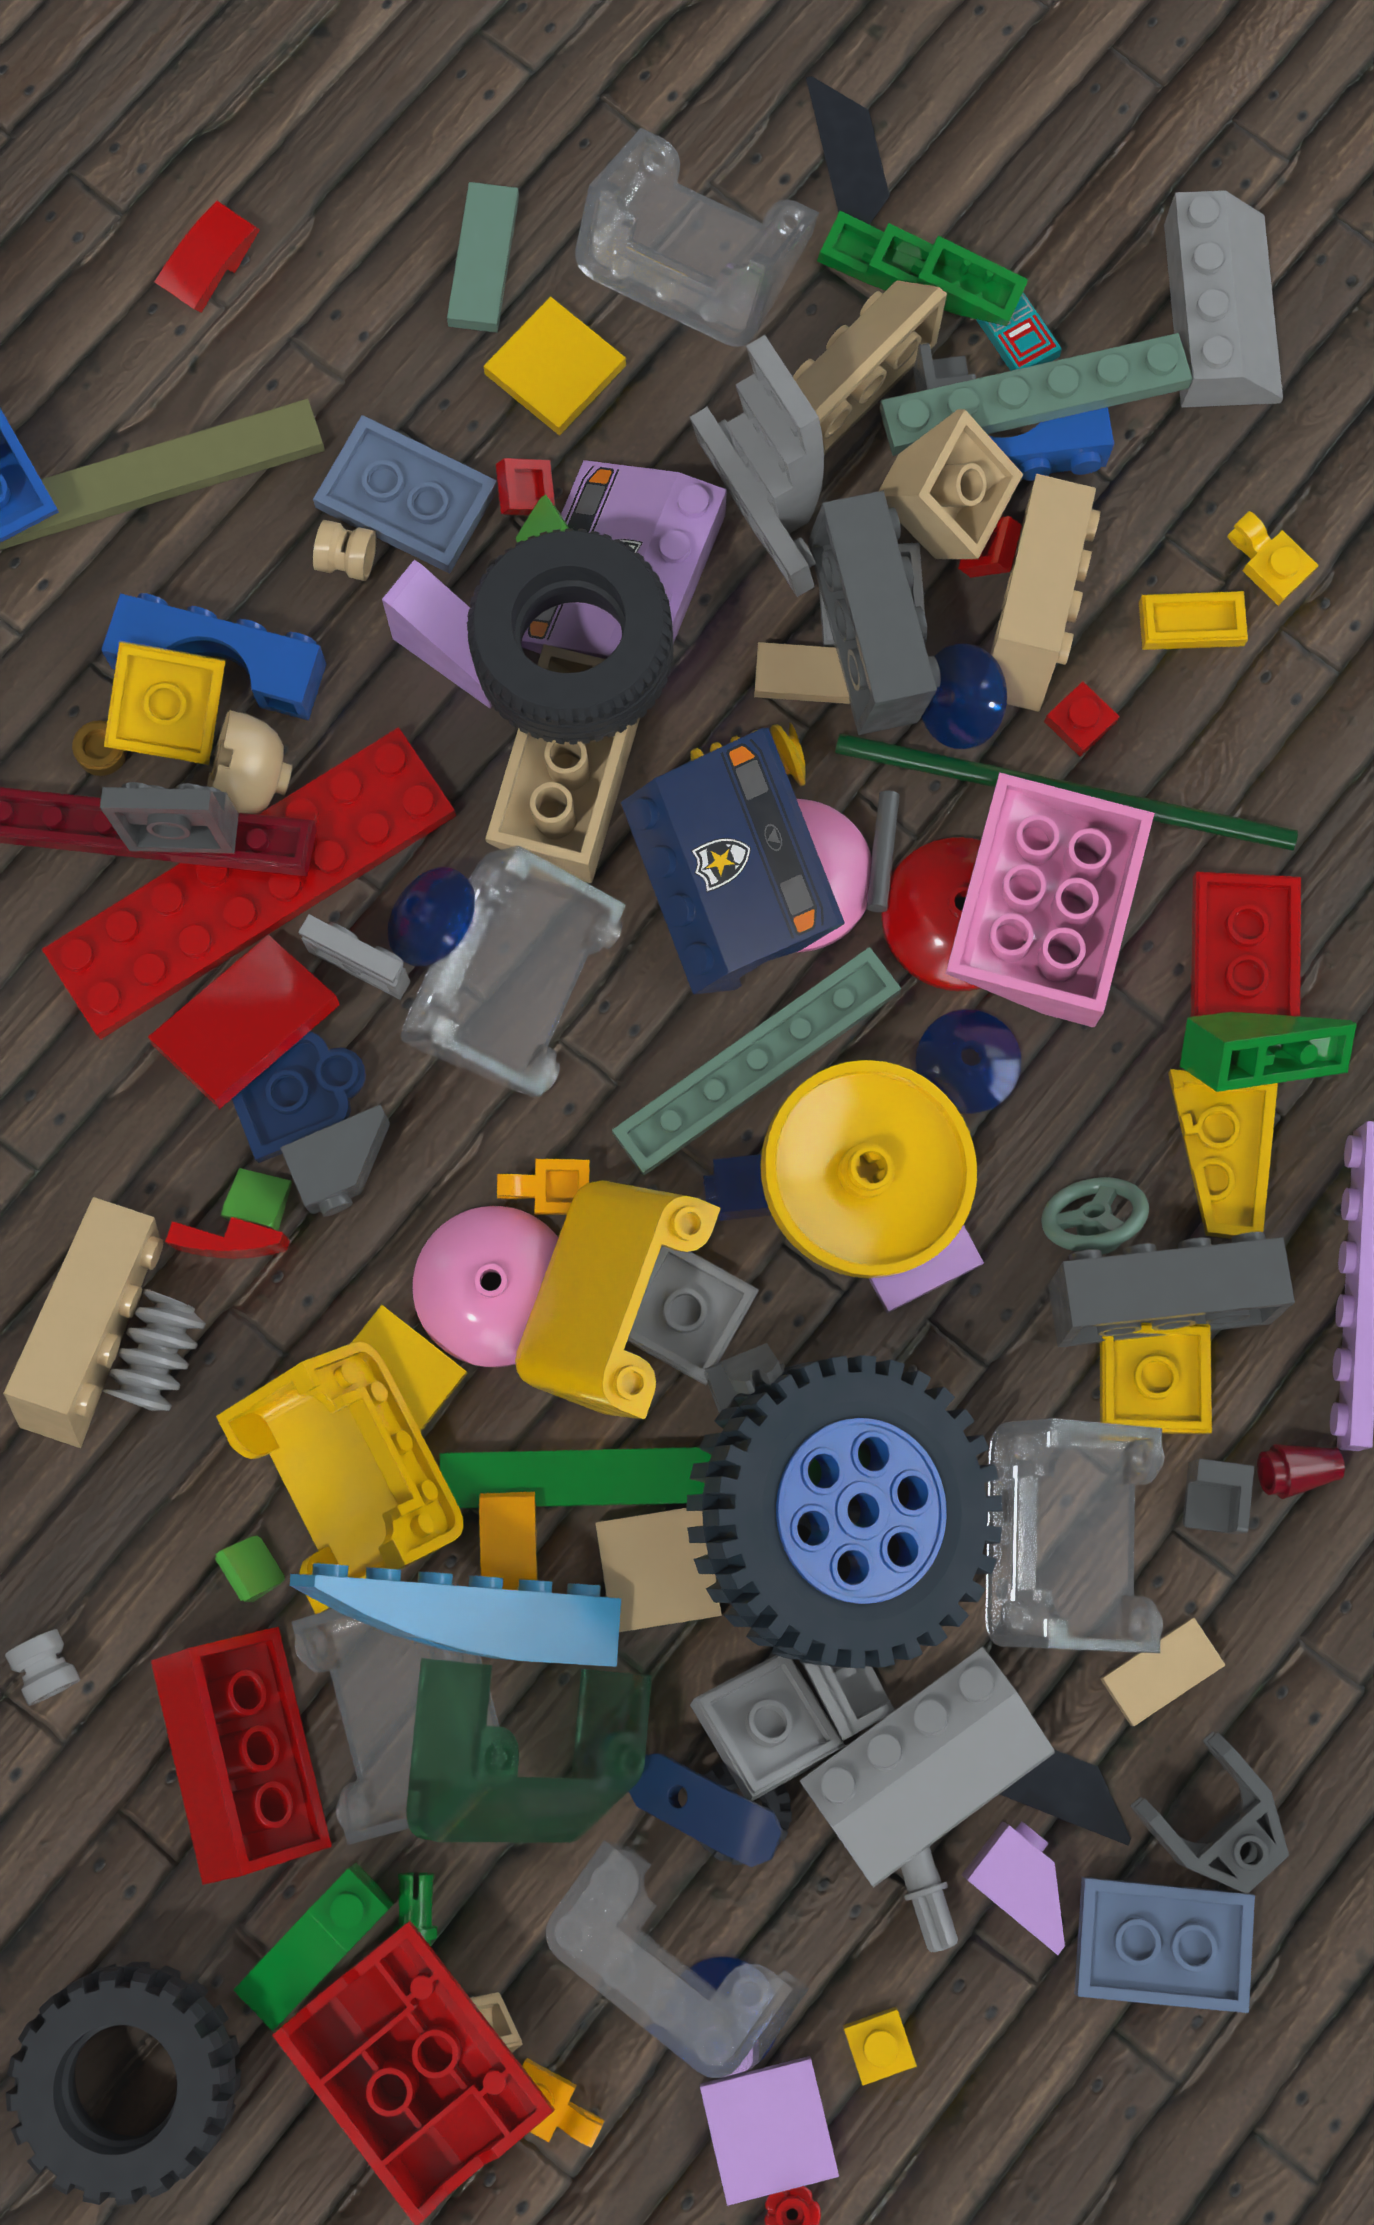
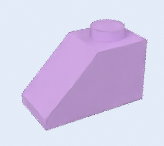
[962,1821,1065,1955]

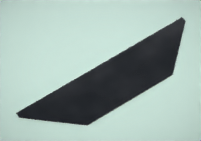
[806,76,890,225]
[1000,1749,1131,1846]

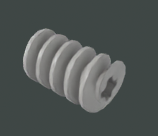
[102,1289,206,1411]

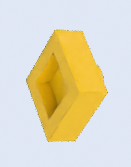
[842,2007,917,2086]

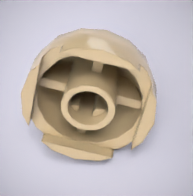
[206,710,292,814]

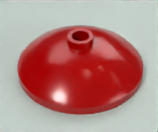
[881,837,982,991]

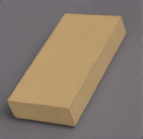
[754,642,850,704]
[1100,1617,1225,1726]

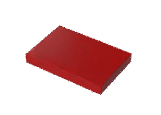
[1191,872,1301,1017]
[148,935,340,1109]

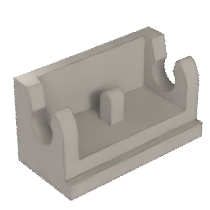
[802,1663,894,1740]

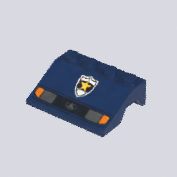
[621,728,845,994]

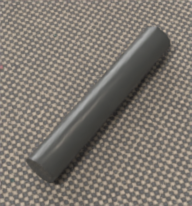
[866,791,900,912]

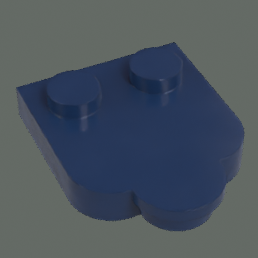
[232,1031,366,1163]

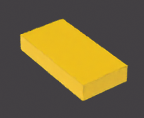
[1139,591,1248,650]

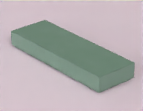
[447,182,519,333]

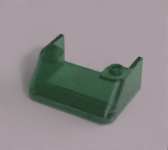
[406,1658,652,1843]

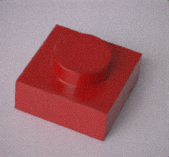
[496,458,555,515]
[958,516,1022,578]
[1044,681,1120,757]

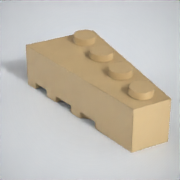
[980,474,1101,712]
[3,1197,163,1448]

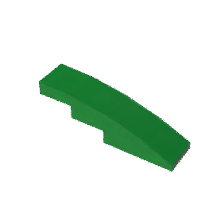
[817,211,1029,326]

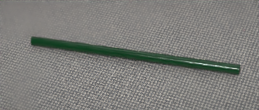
[835,733,1298,851]

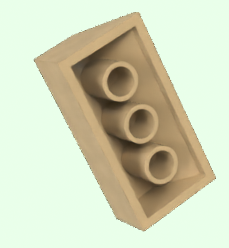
[793,281,947,455]
[485,644,640,883]

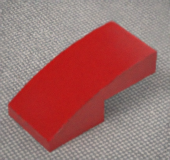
[155,201,260,313]
[165,1217,291,1259]

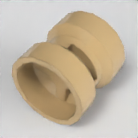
[313,519,377,581]

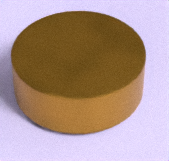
[72,720,128,776]

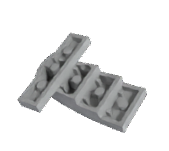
[690,335,824,597]

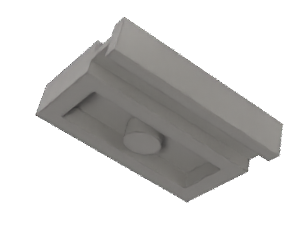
[298,914,410,1000]

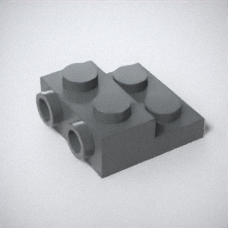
[100,782,239,854]

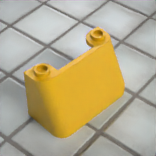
[515,1180,721,1419]
[216,1342,463,1615]

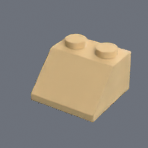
[879,409,1023,559]

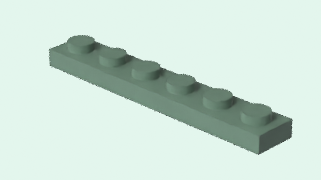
[880,333,1193,456]
[612,947,901,1176]

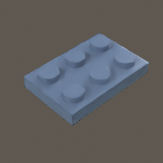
[313,415,498,574]
[1074,1877,1255,2013]

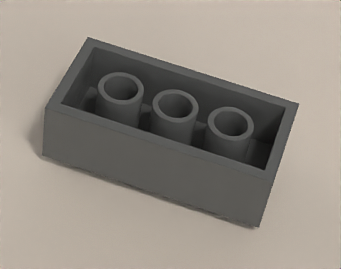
[808,490,941,735]
[1048,1232,1295,1348]

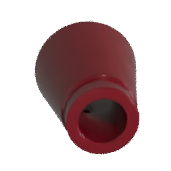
[1257,1444,1345,1499]

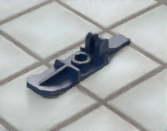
[586,1737,783,1867]

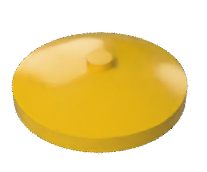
[761,1060,977,1278]

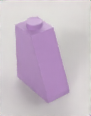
[382,559,492,708]

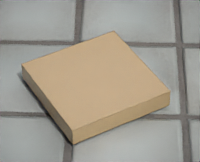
[596,1508,722,1632]

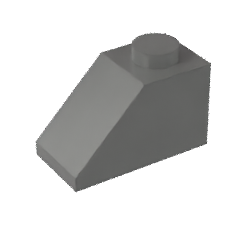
[280,1105,390,1217]

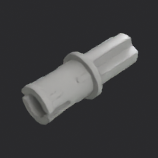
[901,1846,958,1952]

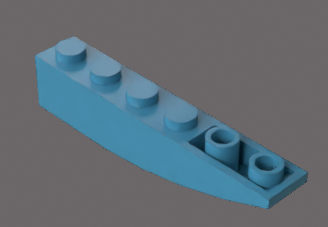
[289,1563,622,1667]

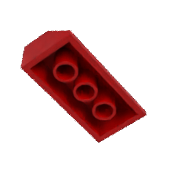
[151,1626,332,1885]

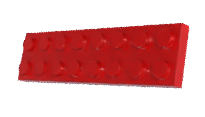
[42,727,456,1040]

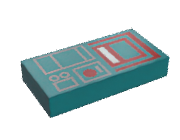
[976,292,1062,371]

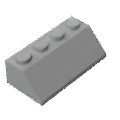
[1164,191,1283,408]
[800,1646,1055,1888]

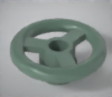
[1041,1177,1149,1254]

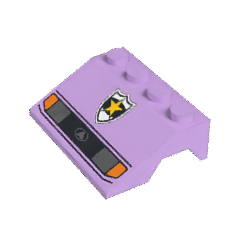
[521,460,727,659]

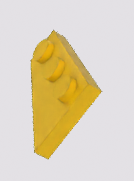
[1168,1069,1278,1239]

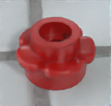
[764,2186,821,2225]

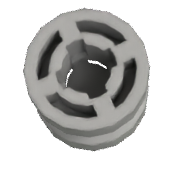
[5,1629,81,1706]

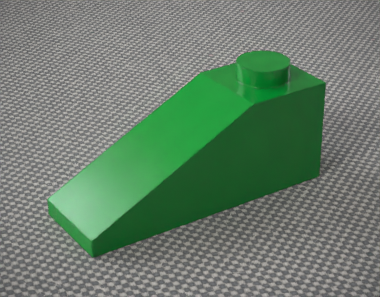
[1180,1012,1357,1092]
[233,1862,395,2031]

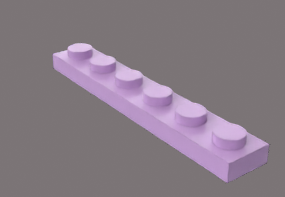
[1330,1121,1374,1451]

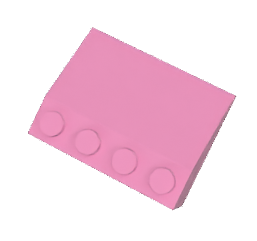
[946,772,1154,1027]

